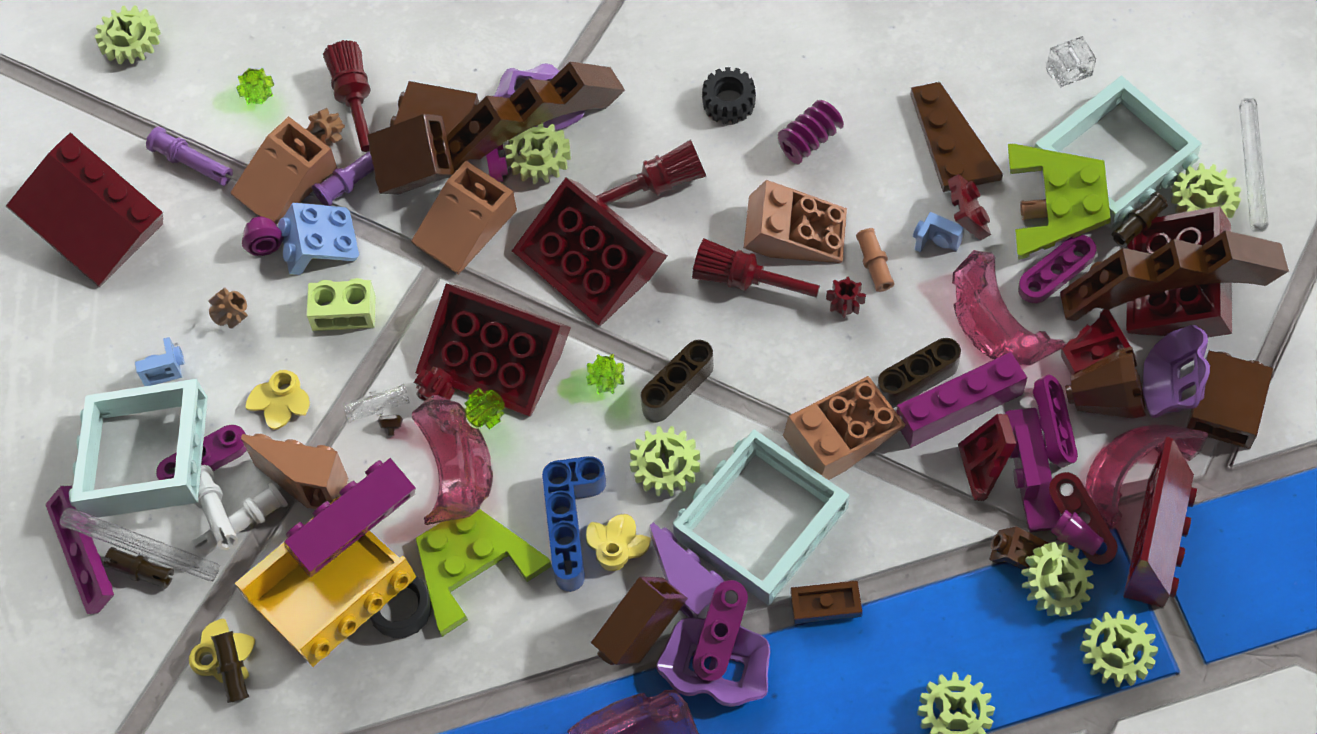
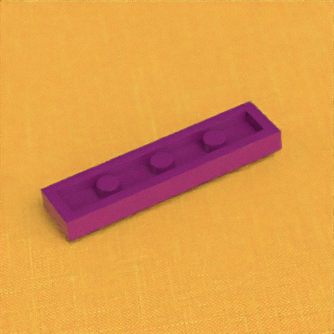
[45,486,114,614]

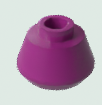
[242,216,284,256]

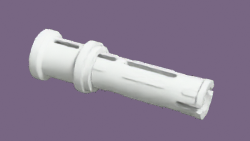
[195,465,238,550]
[191,481,288,559]

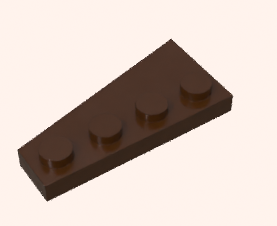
[910,82,1003,192]

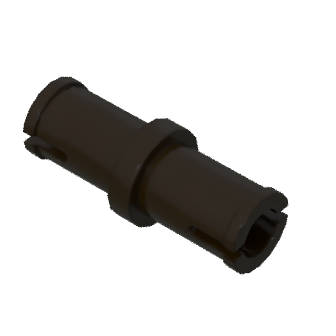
[1111,192,1168,248]
[103,547,174,589]
[211,631,249,703]

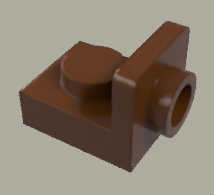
[989,526,1048,570]

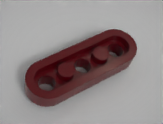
[1049,472,1118,565]

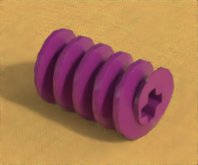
[777,100,844,165]

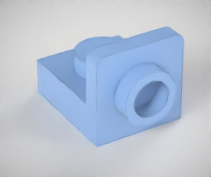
[913,212,964,252]
[135,337,185,386]

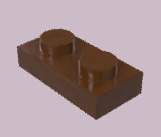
[790,581,862,624]

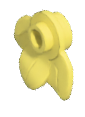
[246,370,310,430]
[586,514,651,571]
[189,618,255,683]

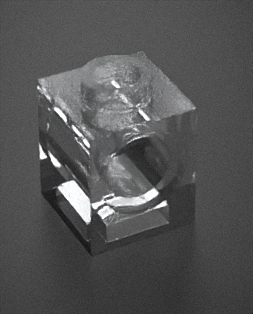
[1046,36,1097,88]

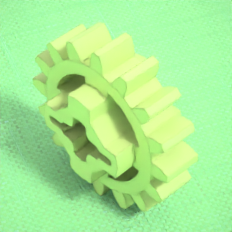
[95,5,161,64]
[505,123,571,184]
[1171,163,1241,219]
[630,426,700,496]
[1021,542,1094,617]
[1080,611,1158,687]
[917,672,995,734]

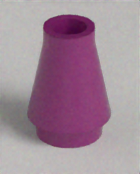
[1051,510,1104,556]

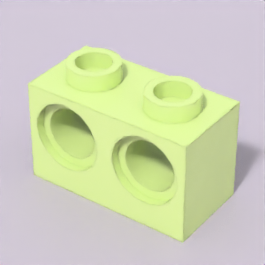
[307,278,376,331]

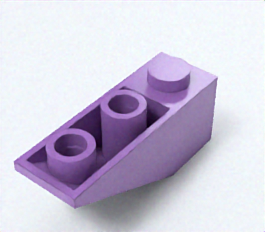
[650,522,726,618]

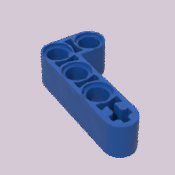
[542,456,606,592]

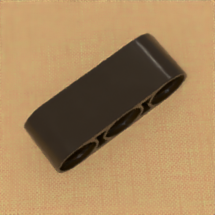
[877,338,961,408]
[640,340,714,422]

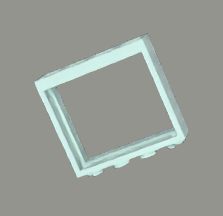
[1034,75,1202,229]
[69,379,208,520]
[673,429,850,606]

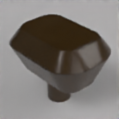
[377,415,403,436]

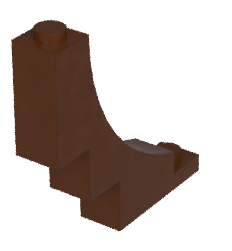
[447,62,625,178]
[1060,230,1289,321]

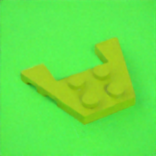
[1008,143,1111,260]
[416,503,552,637]

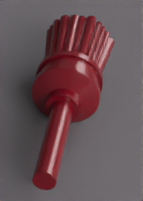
[323,40,371,152]
[596,139,707,205]
[692,238,820,298]

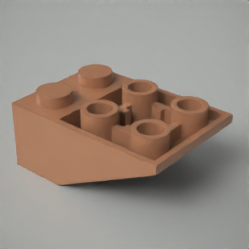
[230,116,337,225]
[411,161,517,275]
[743,180,847,263]
[783,376,905,480]
[241,434,349,509]

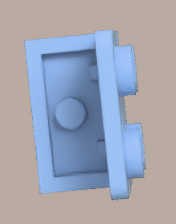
[278,202,359,275]

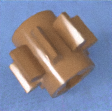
[306,108,345,146]
[208,288,248,329]

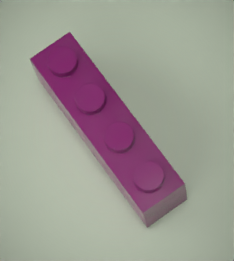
[896,352,1028,448]
[284,458,416,578]

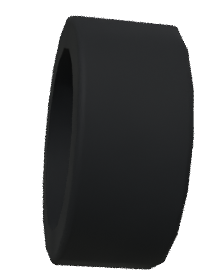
[370,574,431,638]

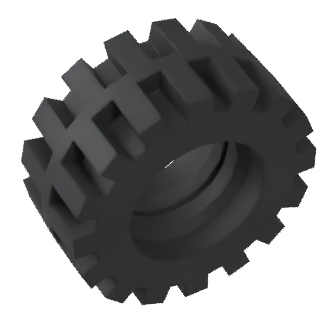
[702,67,756,124]

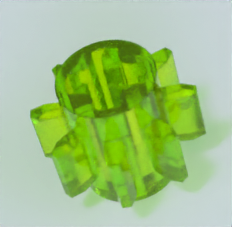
[236,68,274,105]
[586,354,625,394]
[465,388,504,430]

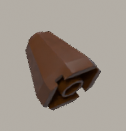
[1065,347,1146,419]

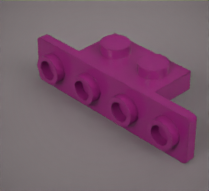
[1005,408,1060,532]

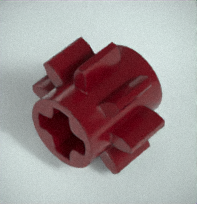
[826,276,866,318]
[413,367,455,407]

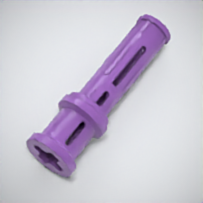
[146,126,233,186]
[312,152,374,206]

